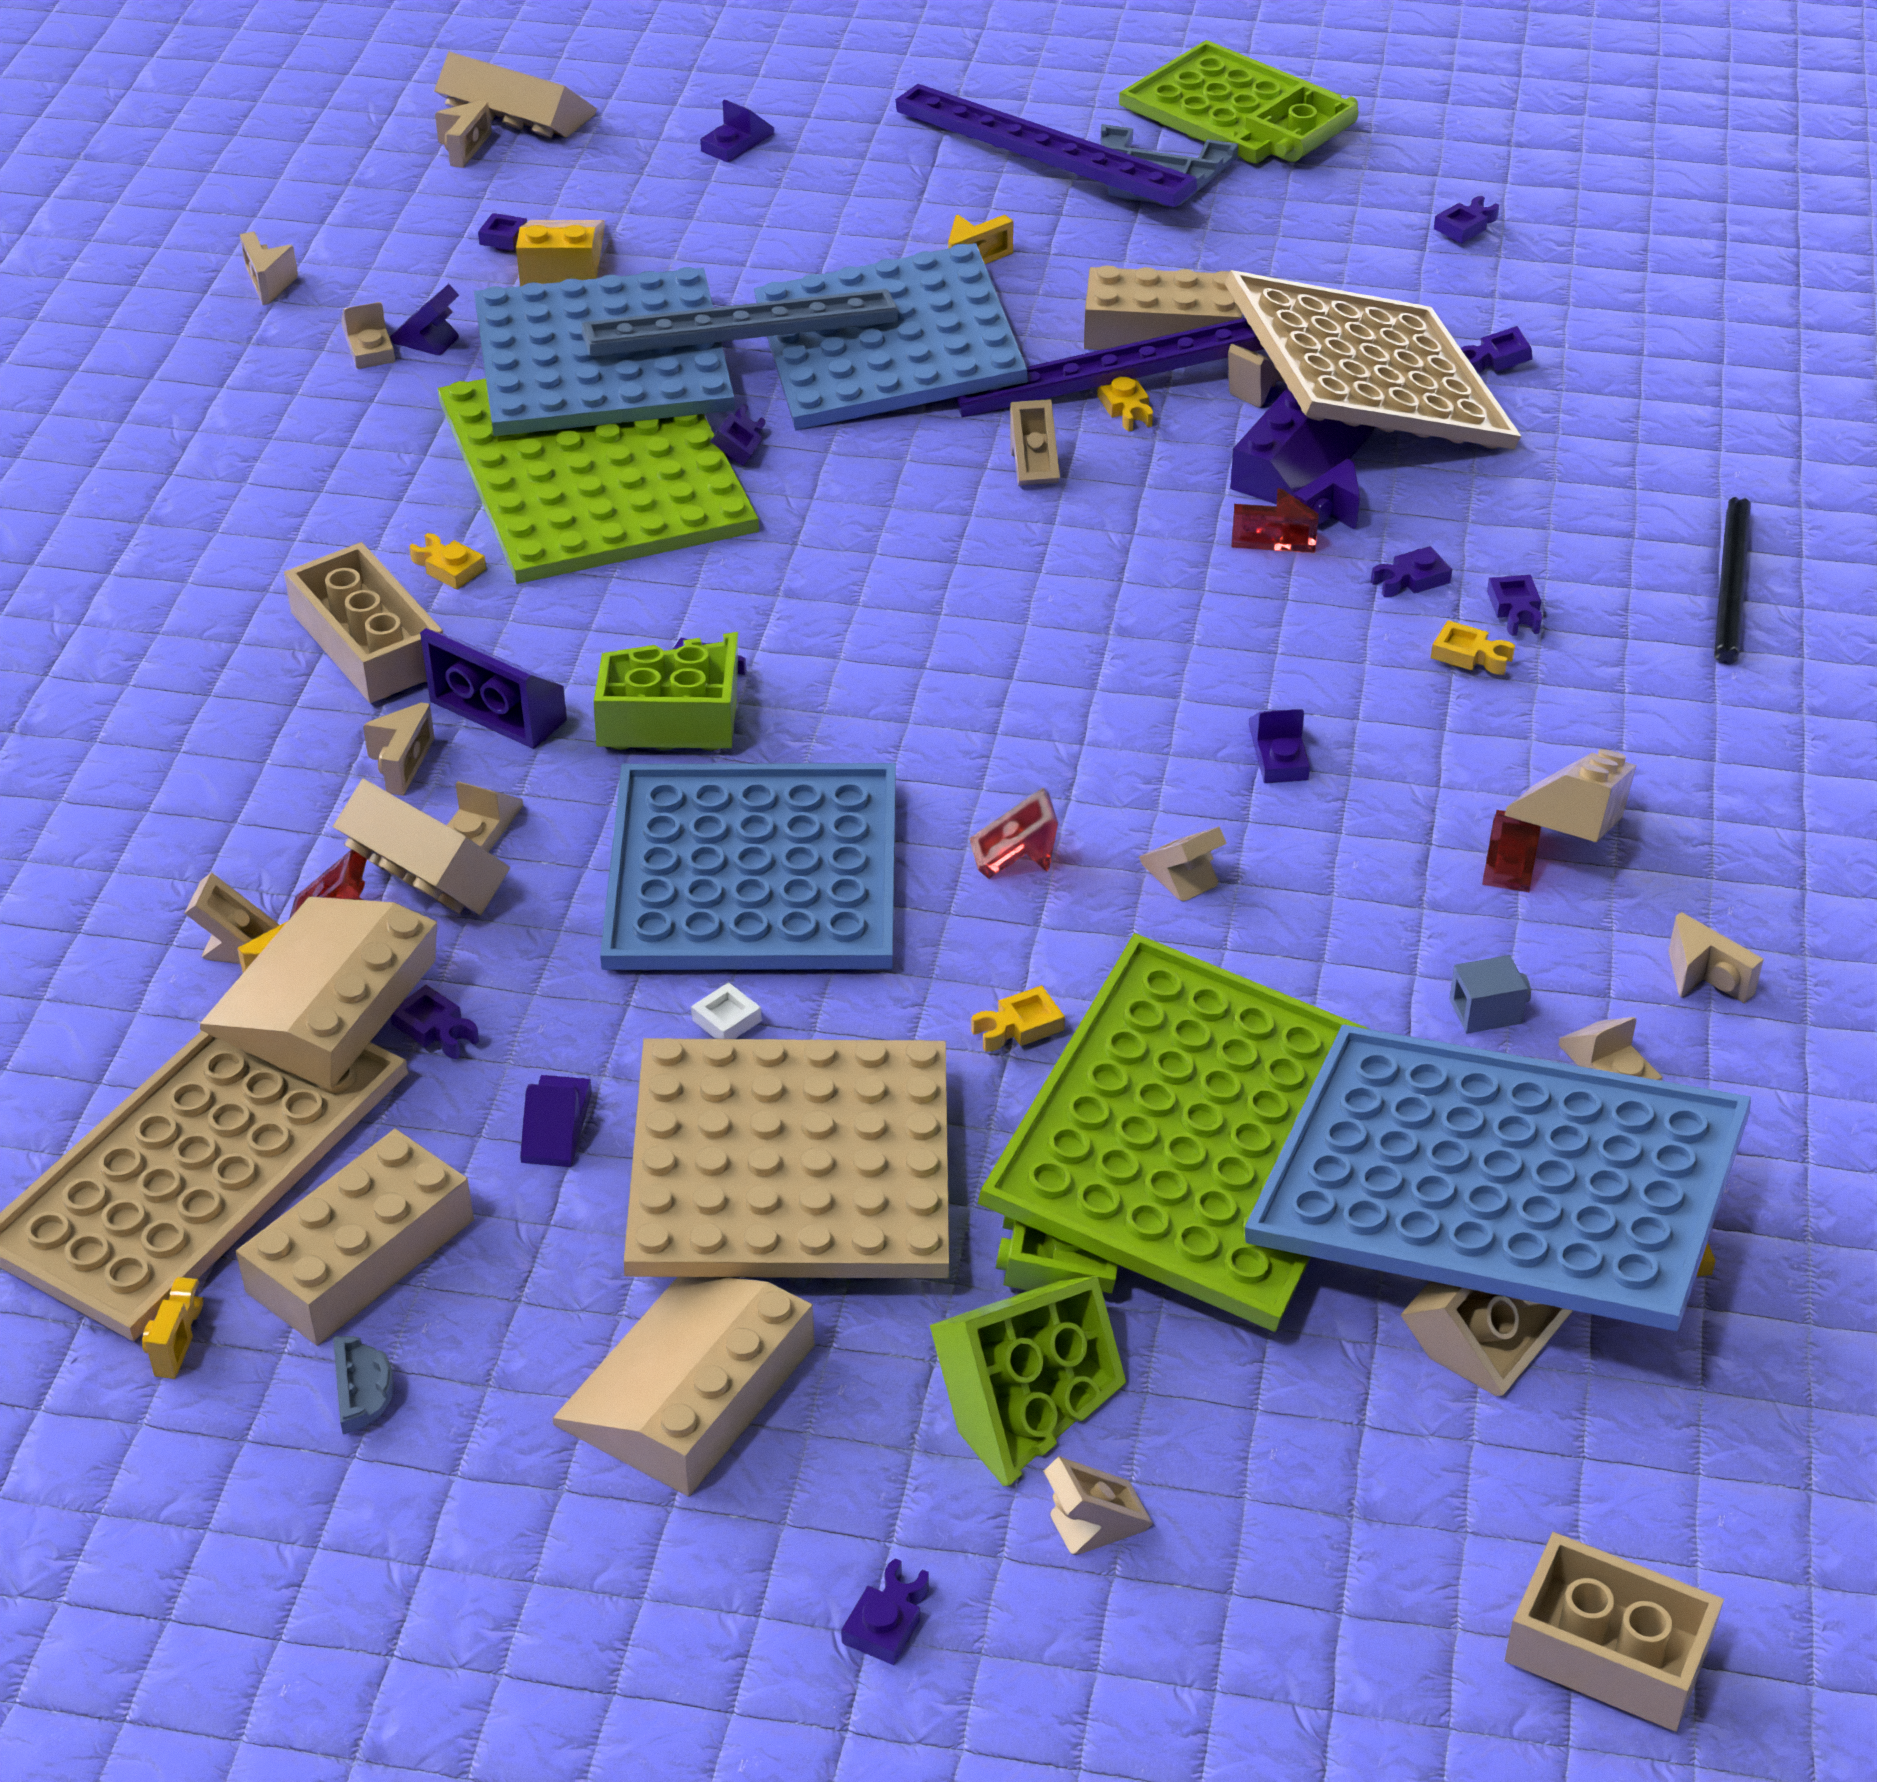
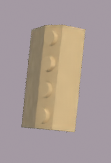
[200,897,437,1091]
[552,1277,815,1497]

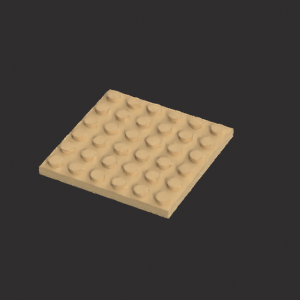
[1224,270,1521,449]
[624,1038,949,1278]

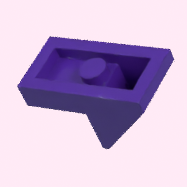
[700,99,774,163]
[389,283,459,355]
[1291,458,1360,534]
[1249,709,1310,783]
[520,1075,592,1167]

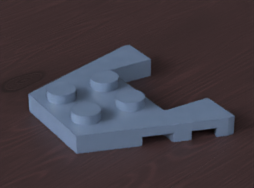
[1100,124,1238,207]

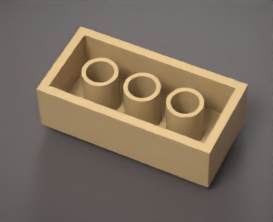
[1084,265,1242,350]
[284,542,443,703]
[236,1128,474,1346]

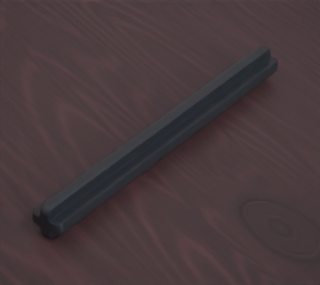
[1714,497,1751,664]

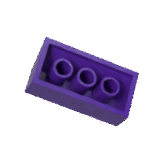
[1230,388,1375,510]

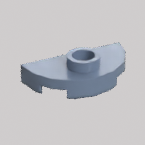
[333,1336,394,1434]

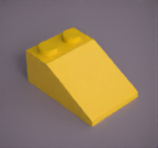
[516,220,605,286]

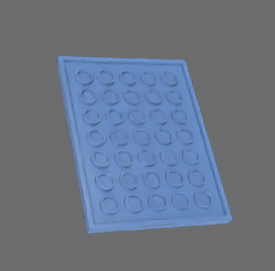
[1244,1024,1751,1332]

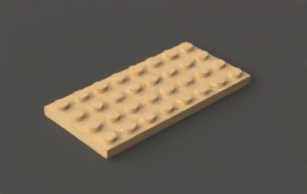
[0,1031,408,1342]

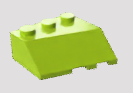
[593,632,738,751]
[930,1276,1126,1486]

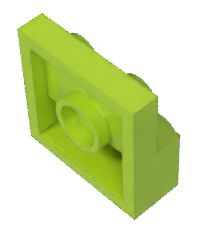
[995,1215,1118,1294]

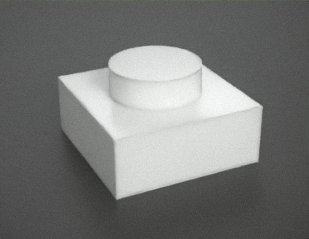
[691,982,762,1039]

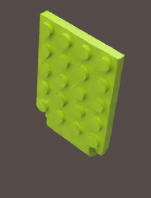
[1119,40,1359,164]

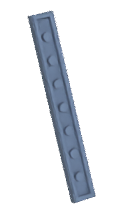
[582,289,898,356]

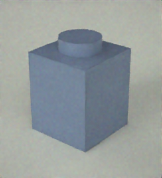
[1449,955,1531,1034]

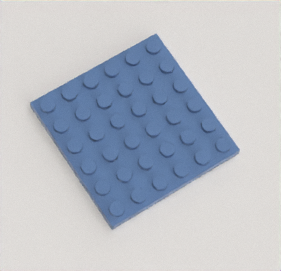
[754,243,1028,430]
[474,267,735,436]
[600,763,896,970]

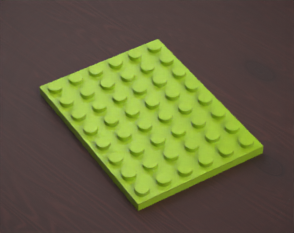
[437,378,759,584]
[977,933,1372,1332]

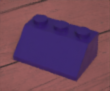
[420,628,567,749]

